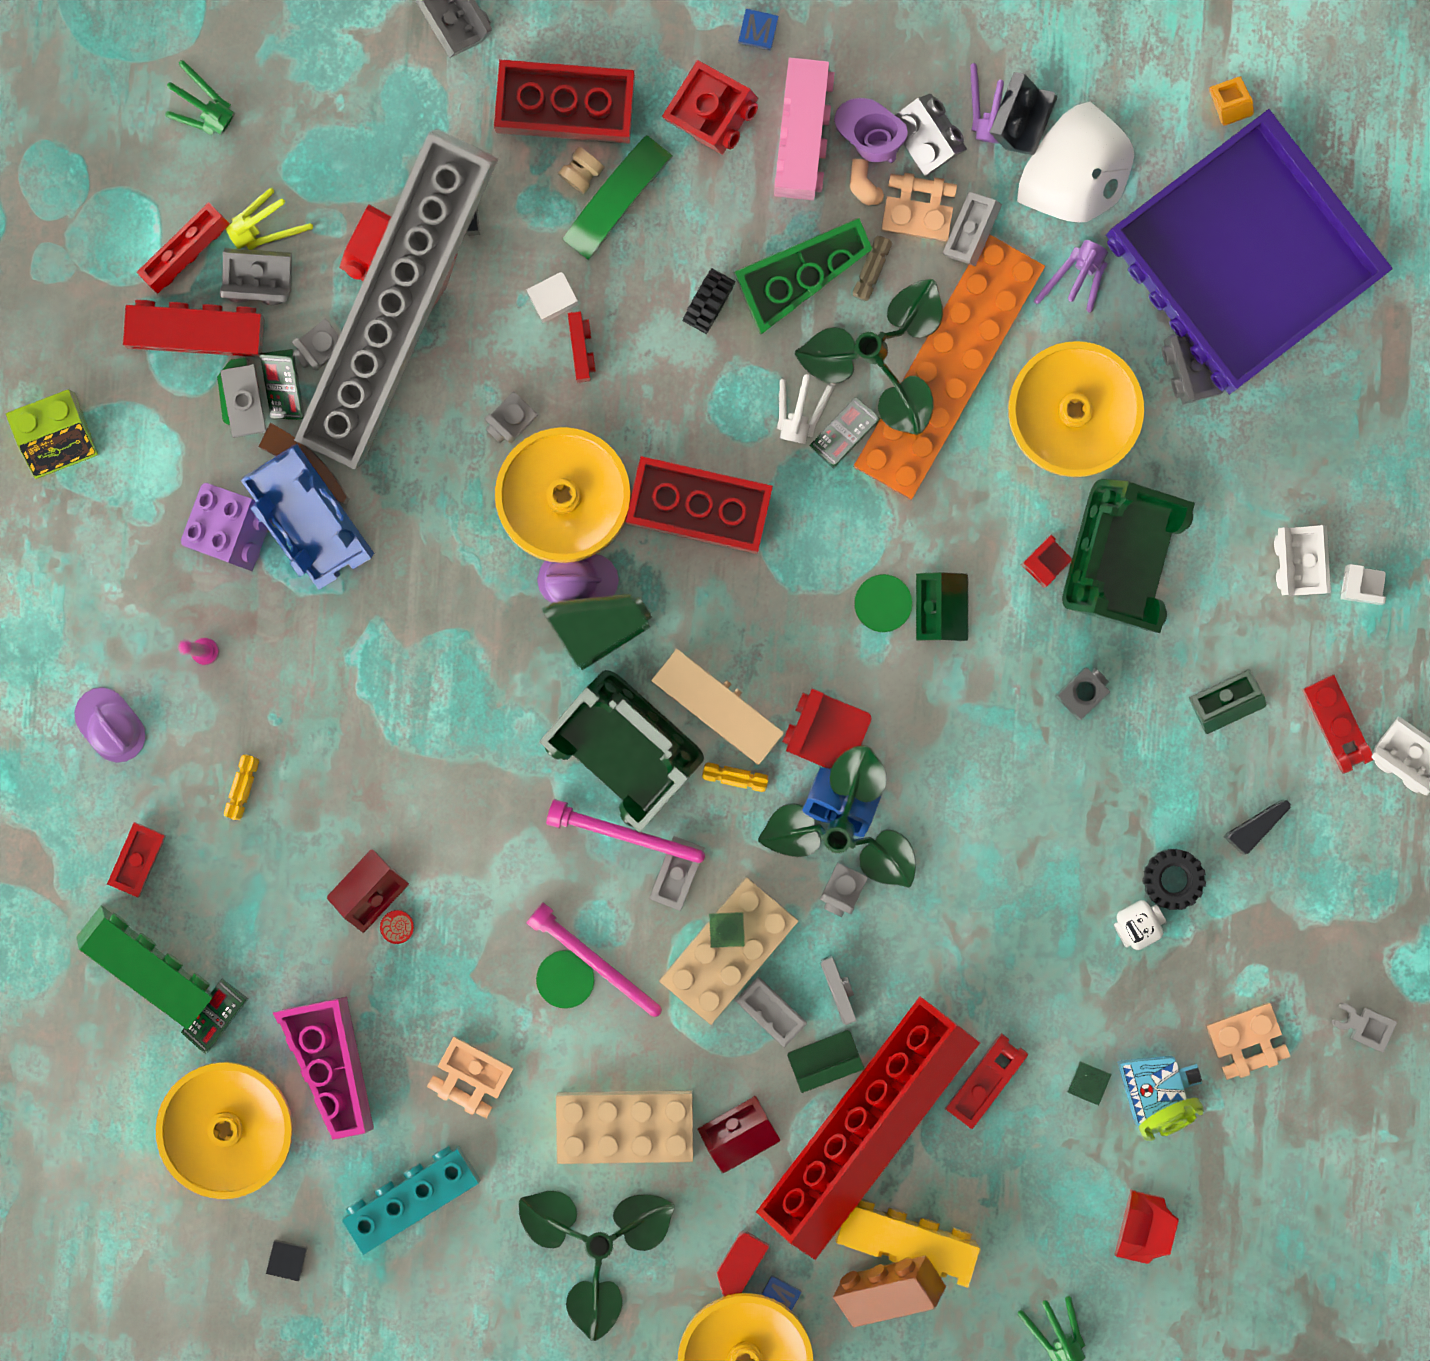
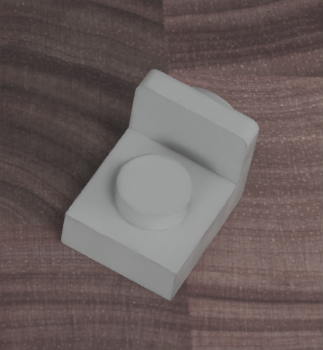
[292,319,339,371]
[485,391,538,444]
[820,863,868,917]

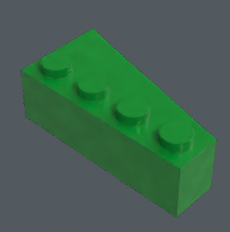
[733,218,872,334]
[76,905,212,1030]

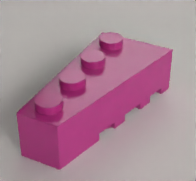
[273,996,374,1140]

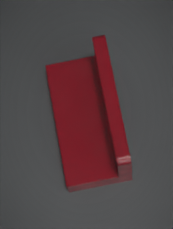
[327,849,409,933]
[697,1096,780,1173]

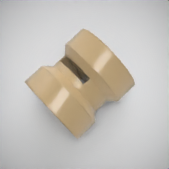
[558,147,605,194]

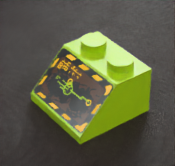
[5,389,99,479]

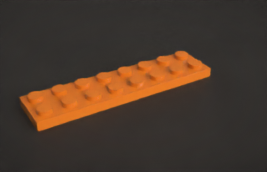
[853,234,1045,500]

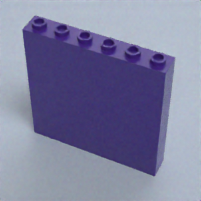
[1106,109,1393,395]

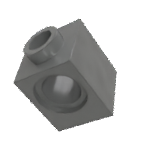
[1055,667,1110,720]

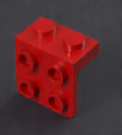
[782,688,872,769]

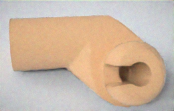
[850,159,884,206]

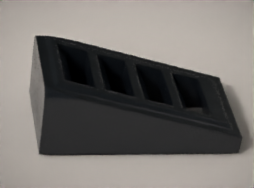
[1223,800,1292,854]

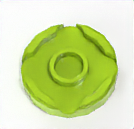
[1138,1098,1204,1141]

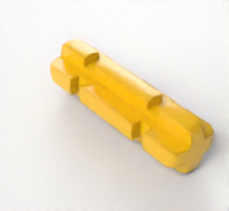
[224,754,259,820]
[702,762,769,792]

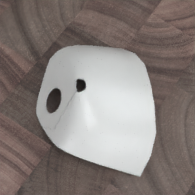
[1017,102,1134,222]

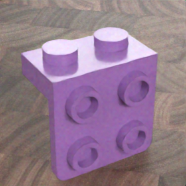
[181,483,272,571]

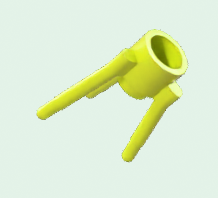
[225,188,314,250]

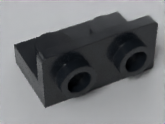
[990,72,1058,155]

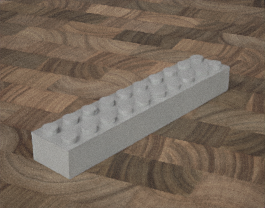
[294,129,499,470]

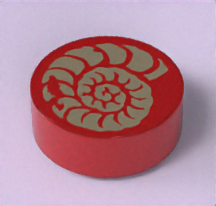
[380,910,414,944]

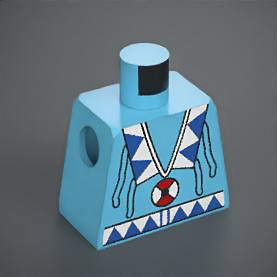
[1117,1056,1202,1126]

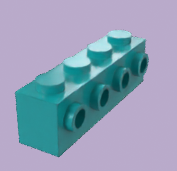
[342,1145,481,1255]

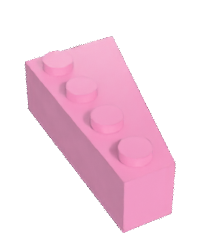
[774,57,835,200]

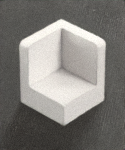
[526,272,579,323]
[1340,564,1386,605]

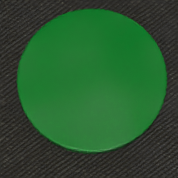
[854,574,912,632]
[536,950,594,1009]

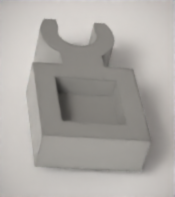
[1331,1003,1397,1053]

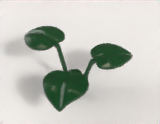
[795,279,943,435]
[758,745,916,888]
[518,1191,675,1341]

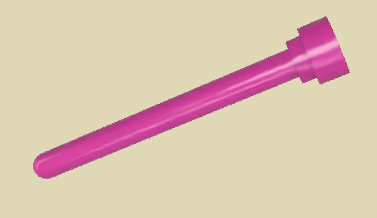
[179,638,219,665]
[546,799,705,863]
[526,902,662,1017]

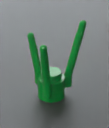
[165,60,235,136]
[1018,1296,1086,1361]

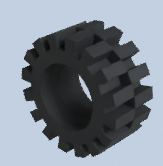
[682,268,736,334]
[1143,849,1206,910]

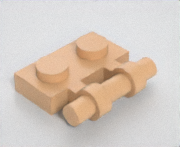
[881,172,957,242]
[1206,1002,1290,1080]
[427,1036,513,1119]

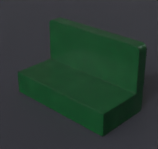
[916,572,968,641]
[787,1030,865,1094]

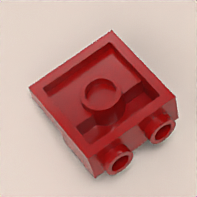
[661,60,759,155]

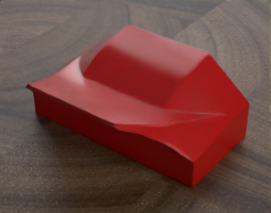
[1114,1189,1179,1264]

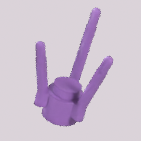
[970,63,1004,144]
[1034,240,1108,312]

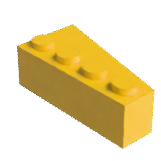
[835,1199,980,1288]

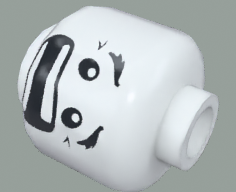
[1113,900,1166,950]

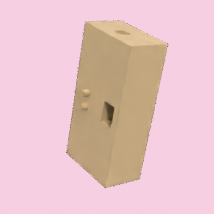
[651,649,784,765]

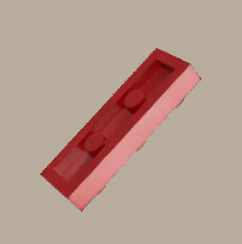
[136,202,230,294]

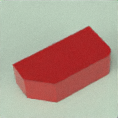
[717,1231,769,1296]

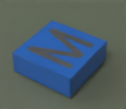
[738,9,778,50]
[761,1275,802,1311]

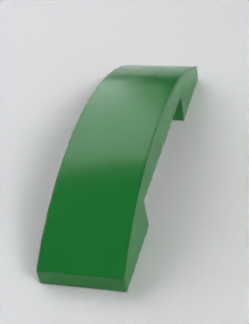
[562,134,673,261]

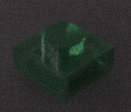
[709,912,745,948]
[1066,1061,1112,1106]

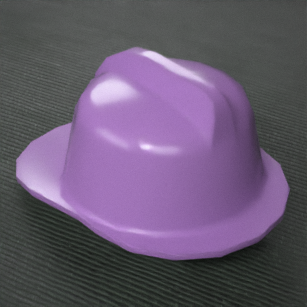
[834,98,908,163]
[537,554,619,603]
[74,688,145,762]

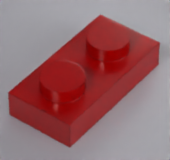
[567,311,596,383]
[107,822,166,898]

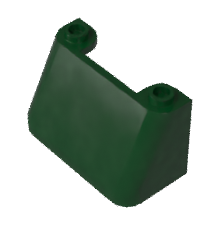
[1062,479,1195,633]
[542,594,652,671]
[539,670,704,832]

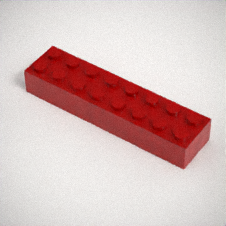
[756,996,980,1260]

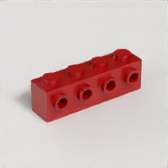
[123,300,265,357]

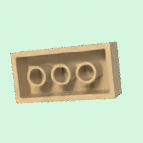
[659,876,798,1025]
[556,1091,693,1164]

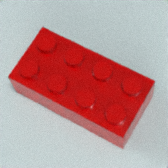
[494,59,635,144]
[626,456,773,554]

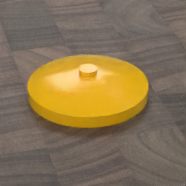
[1008,341,1144,477]
[495,427,631,563]
[156,1062,293,1199]
[677,1293,813,1361]

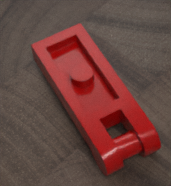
[1302,675,1374,774]
[945,1033,1029,1129]

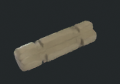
[853,236,892,301]

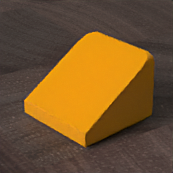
[1209,76,1254,126]

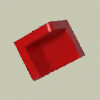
[1021,534,1072,588]

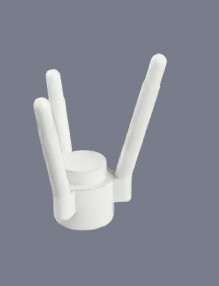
[777,374,836,444]

